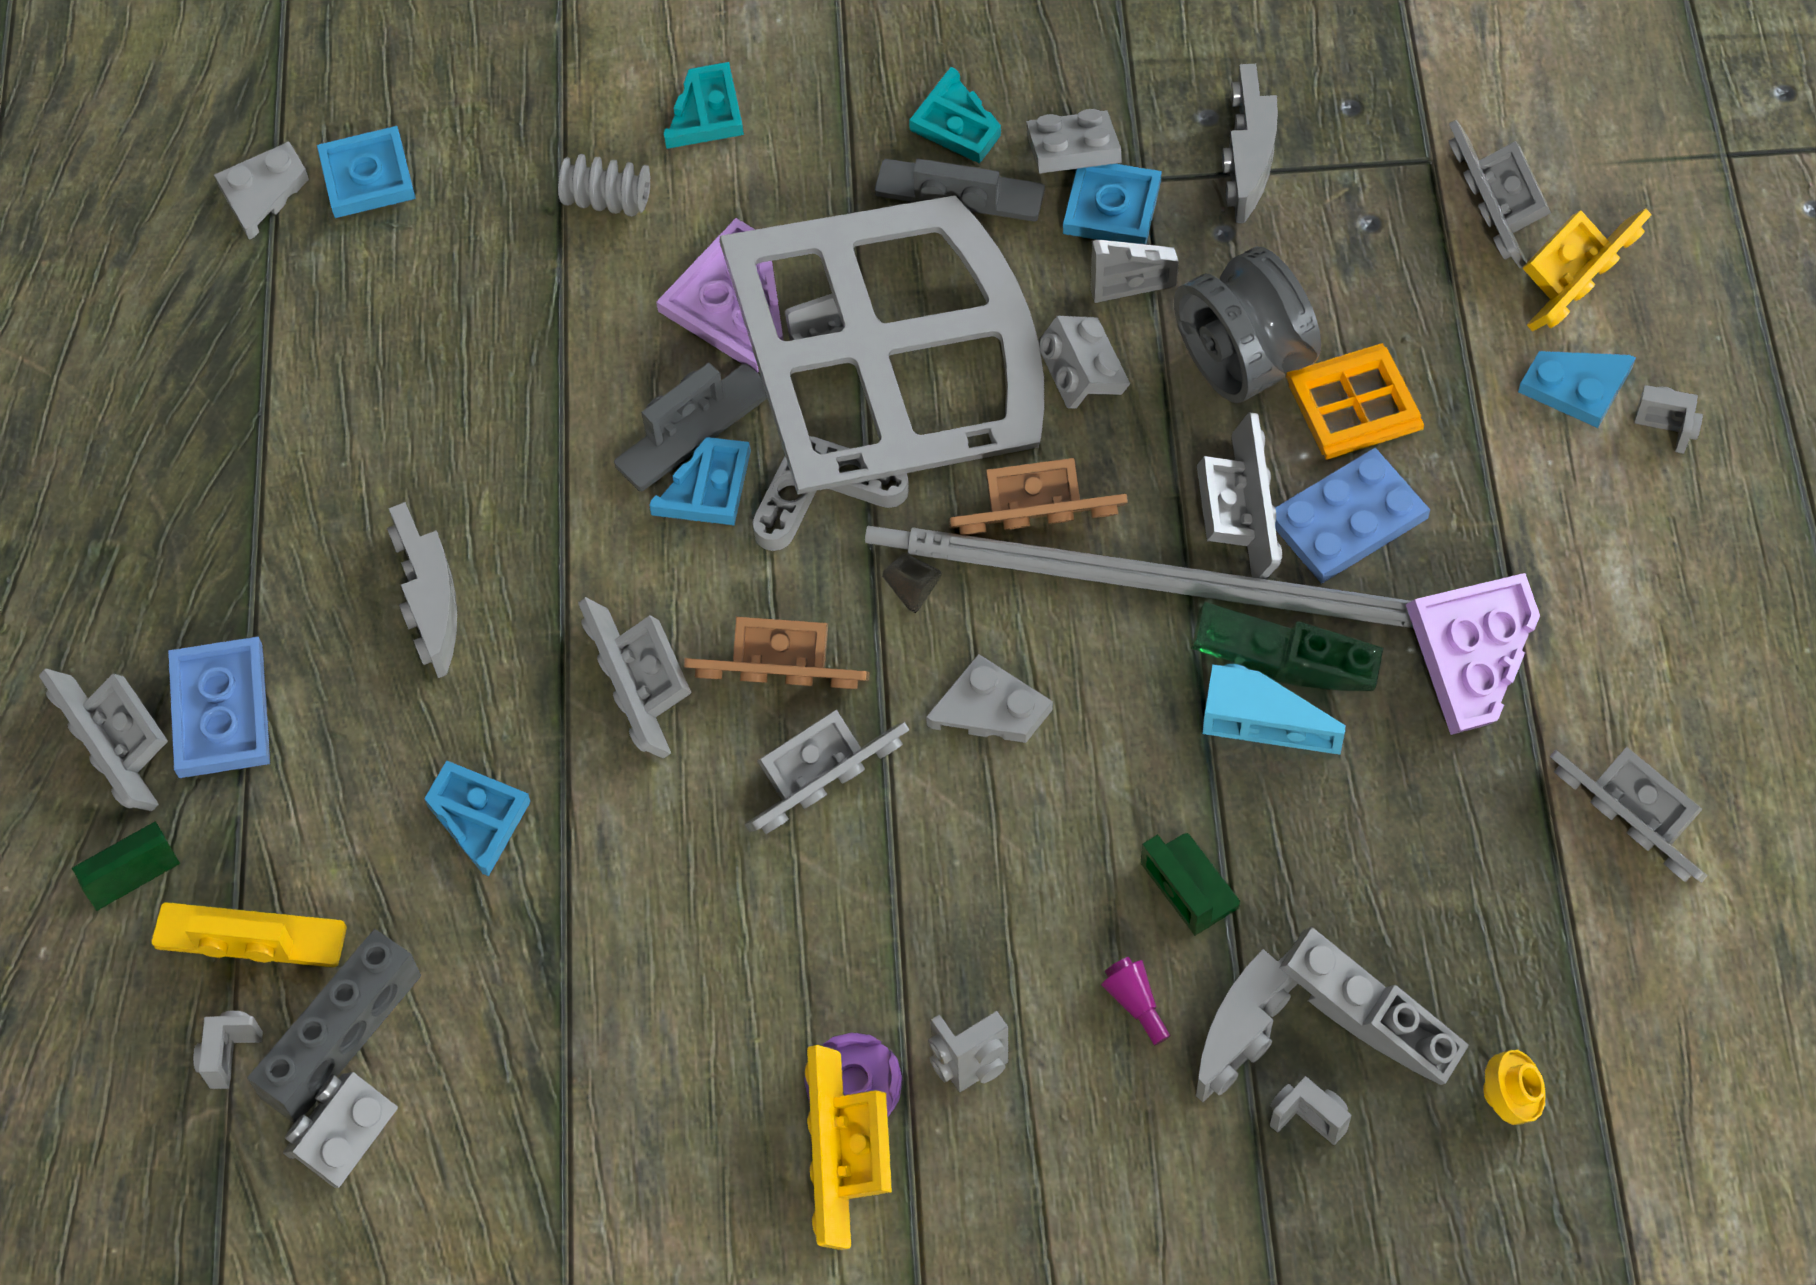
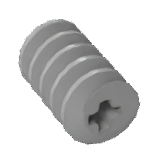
[558,154,650,217]

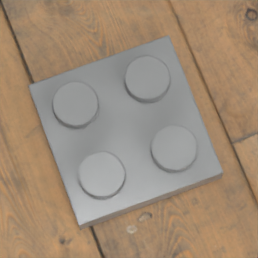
[1026,109,1122,173]

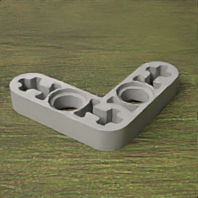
[753,436,909,551]

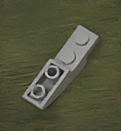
[1222,64,1278,223]
[387,502,457,678]
[1279,927,1469,1085]
[1196,949,1298,1102]

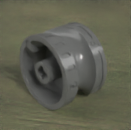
[1174,246,1321,403]

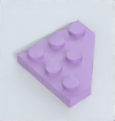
[656,218,783,373]
[1406,573,1540,735]

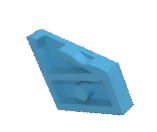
[1518,351,1636,428]
[650,437,751,525]
[424,760,531,876]

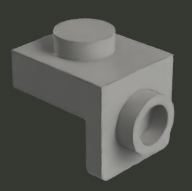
[1634,385,1703,454]
[193,1011,263,1089]
[1270,1076,1352,1145]

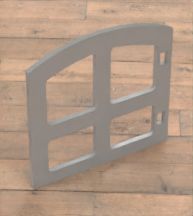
[719,195,1044,494]

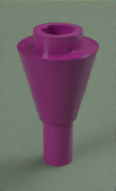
[1101,957,1171,1046]

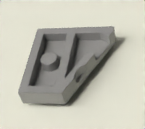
[214,141,309,239]
[1090,240,1179,303]
[926,654,1053,743]

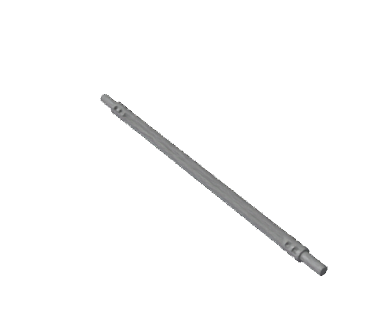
[865,526,1413,628]

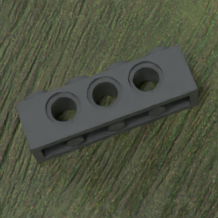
[247,929,421,1123]

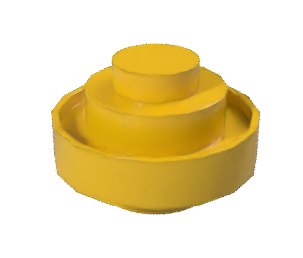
[1483,1050,1545,1125]

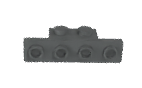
[875,158,1045,221]
[614,363,767,491]

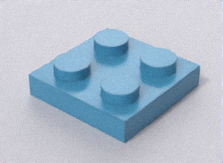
[317,126,416,218]
[1063,164,1162,245]

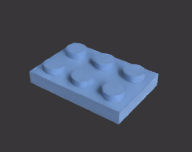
[1275,448,1430,584]
[168,637,270,778]

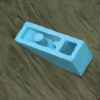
[1202,664,1346,755]

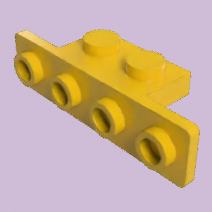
[1522,208,1651,332]
[152,902,347,968]
[805,1045,892,1250]

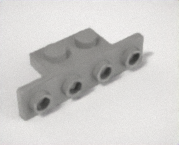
[1449,120,1551,269]
[1197,412,1282,579]
[578,597,692,759]
[39,668,168,811]
[744,710,909,834]
[1550,747,1708,883]

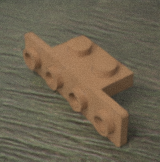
[948,458,1128,536]
[684,617,870,689]

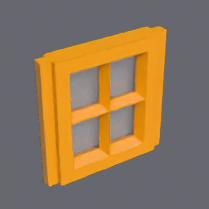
[1286,343,1424,460]

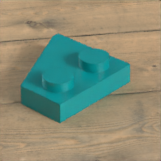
[664,62,744,149]
[909,67,1001,164]

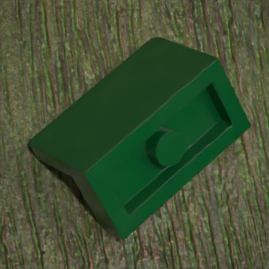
[72,821,180,911]
[1140,833,1240,936]

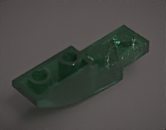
[1191,602,1384,691]

